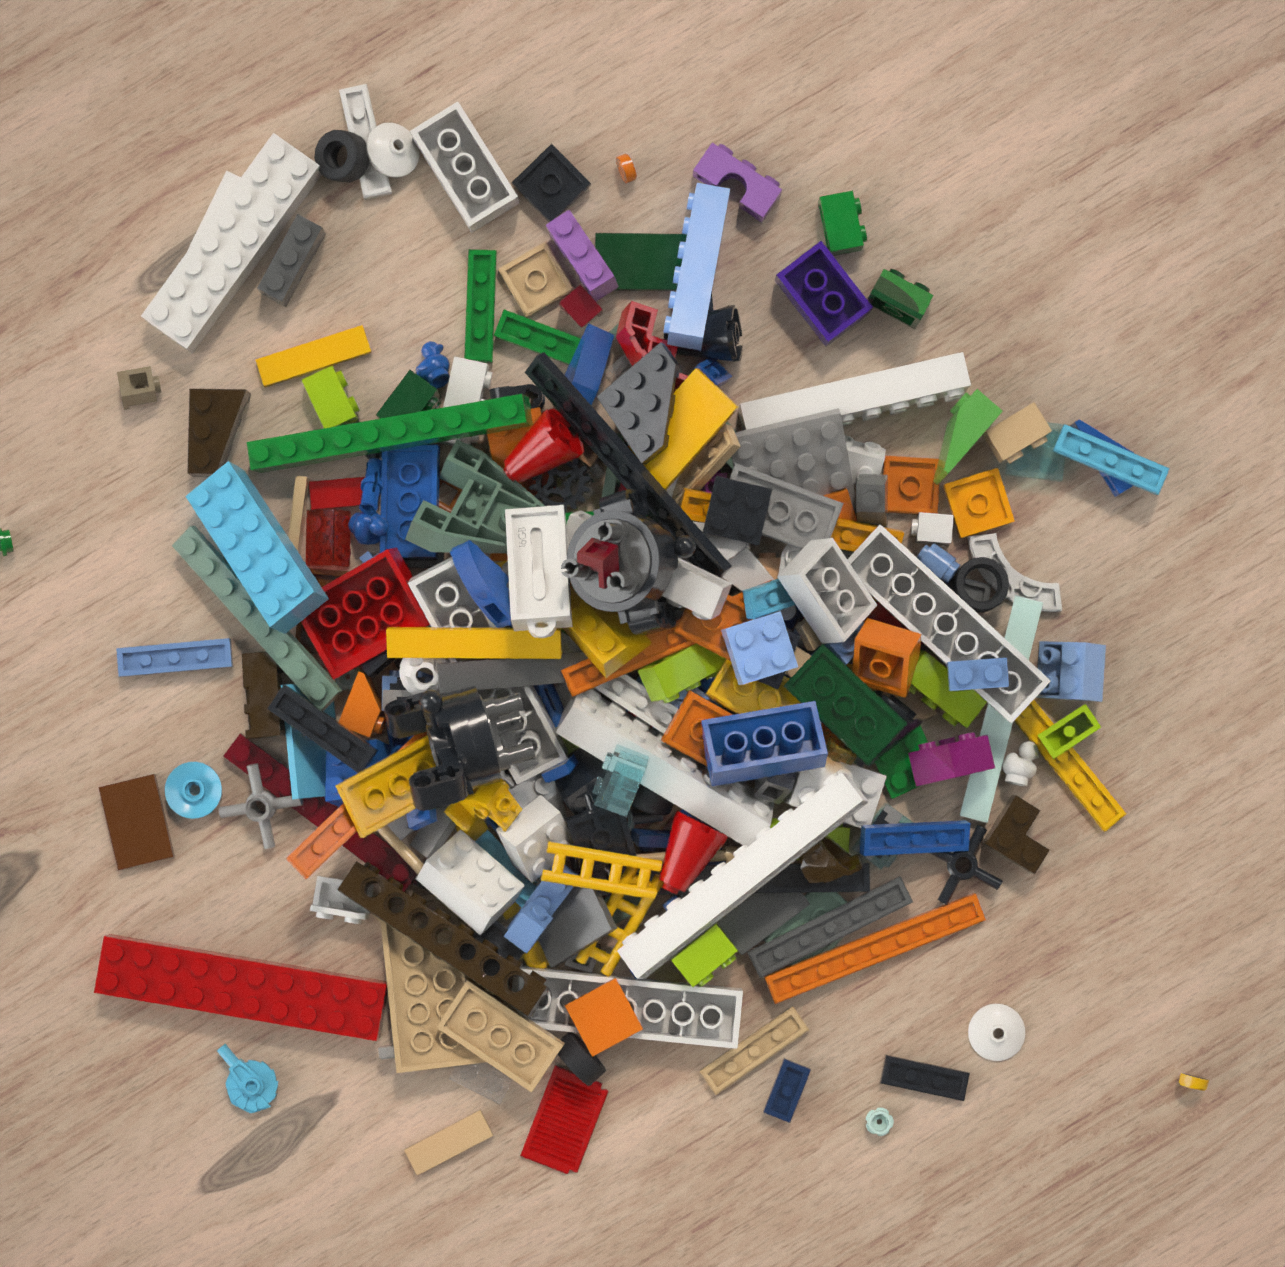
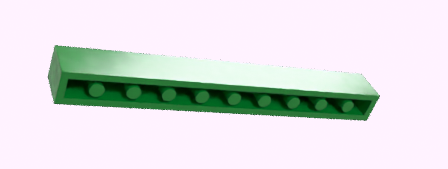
[247,394,533,473]

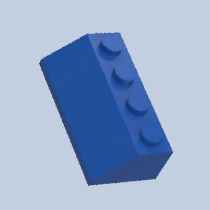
[701,701,828,786]

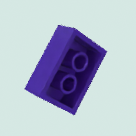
[775,241,873,347]

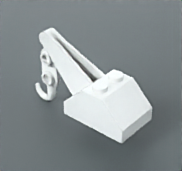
[678,521,802,621]

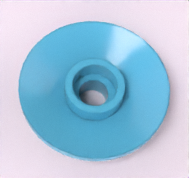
[165,762,222,819]

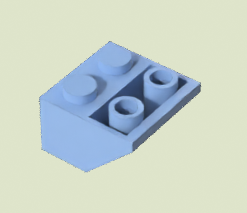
[1036,641,1106,702]

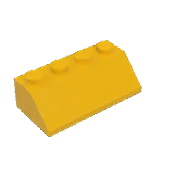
[562,582,651,678]

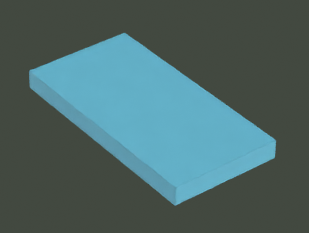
[281,684,336,800]

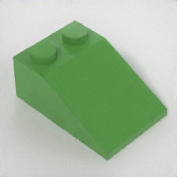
[933,389,1003,485]

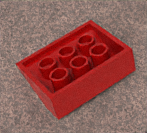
[301,548,430,680]

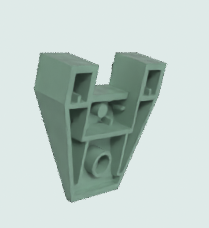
[405,439,545,553]

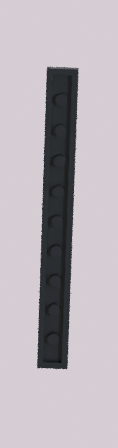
[525,352,732,578]
[592,863,870,896]

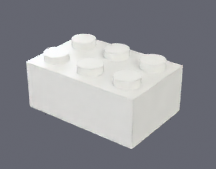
[777,538,877,644]
[782,757,887,828]
[416,830,525,935]

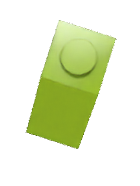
[1037,704,1101,759]

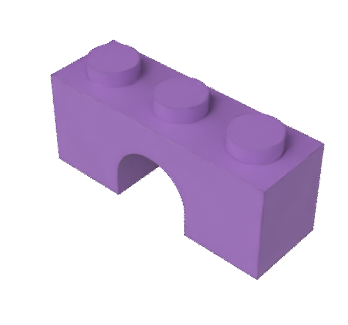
[693,142,782,223]
[546,210,618,302]

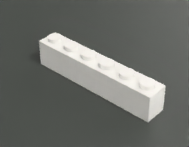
[566,510,732,620]

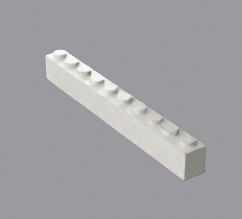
[617,773,869,979]

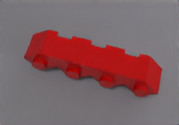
[616,301,688,392]

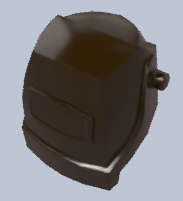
[799,836,863,883]

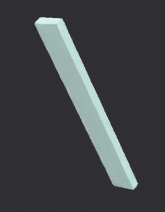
[960,595,1043,823]

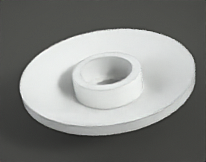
[366,123,419,177]
[968,1004,1025,1061]

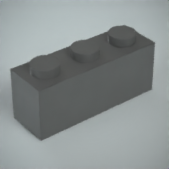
[257,214,326,307]

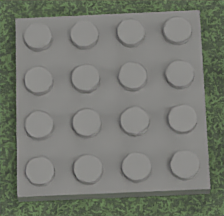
[731,408,857,536]

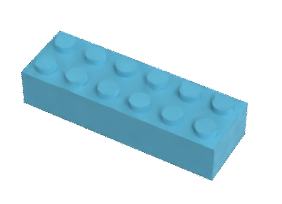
[185,461,329,634]

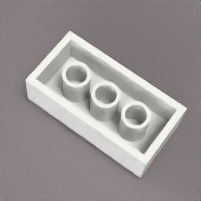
[410,102,519,233]

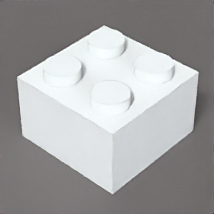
[496,795,573,882]

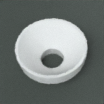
[399,658,450,695]

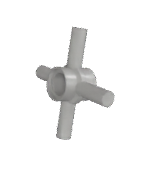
[219,763,303,849]

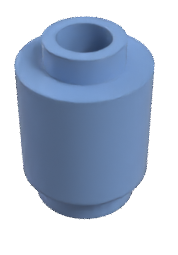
[917,543,961,584]

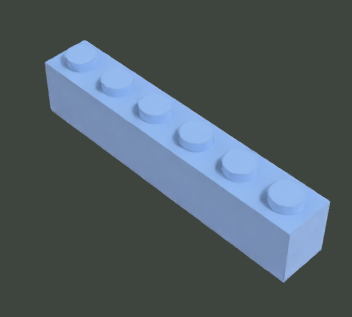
[663,183,730,351]

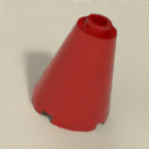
[504,408,584,483]
[659,811,728,895]

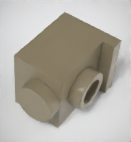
[117,366,161,410]

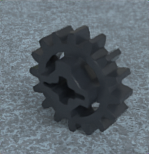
[529,458,591,513]

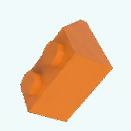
[852,618,922,698]
[339,671,386,738]

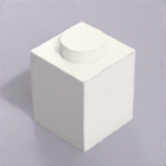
[911,512,954,546]

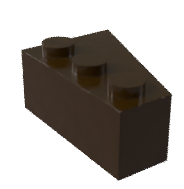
[187,388,251,477]
[242,651,287,739]

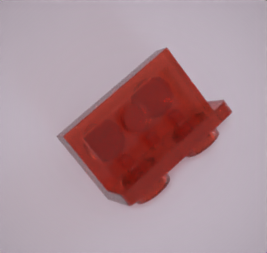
[305,509,351,567]

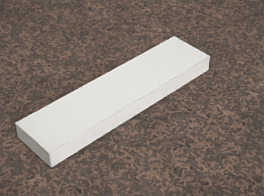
[339,84,392,200]

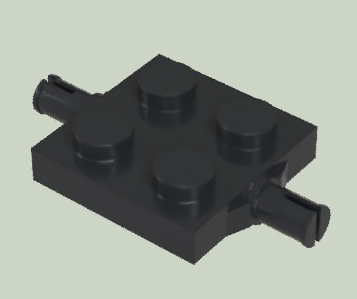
[565,790,636,880]

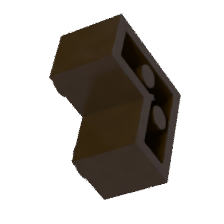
[982,795,1050,874]

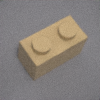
[983,402,1052,464]

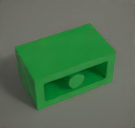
[818,190,867,256]

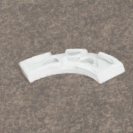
[967,533,1062,612]

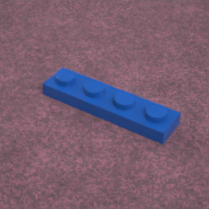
[859,820,971,856]

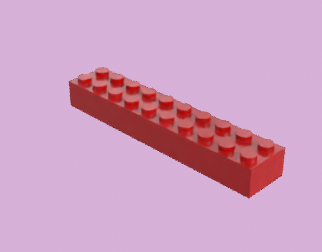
[94,934,388,1041]

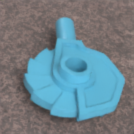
[217,1044,279,1113]

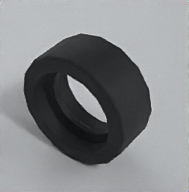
[953,557,1009,613]
[558,1032,606,1086]

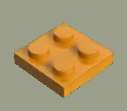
[943,468,1015,539]

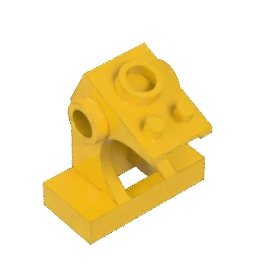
[444,778,522,831]

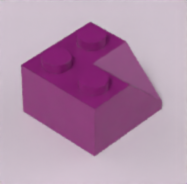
[908,732,995,787]

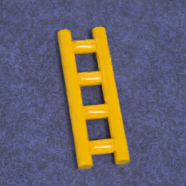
[541,841,662,900]
[575,866,664,976]

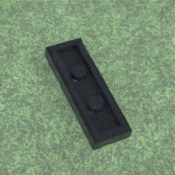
[880,1054,970,1101]

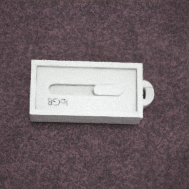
[505,505,573,638]

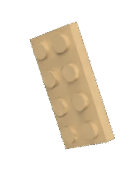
[436,978,565,1093]

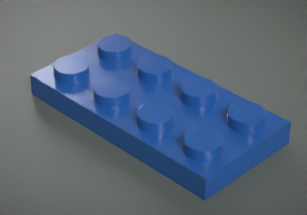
[380,445,440,559]

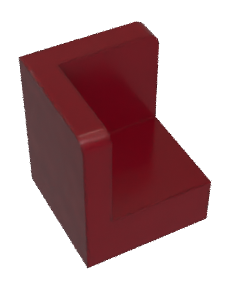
[559,285,603,328]
[577,538,619,589]

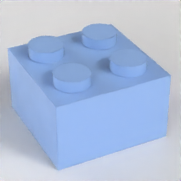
[721,611,798,685]

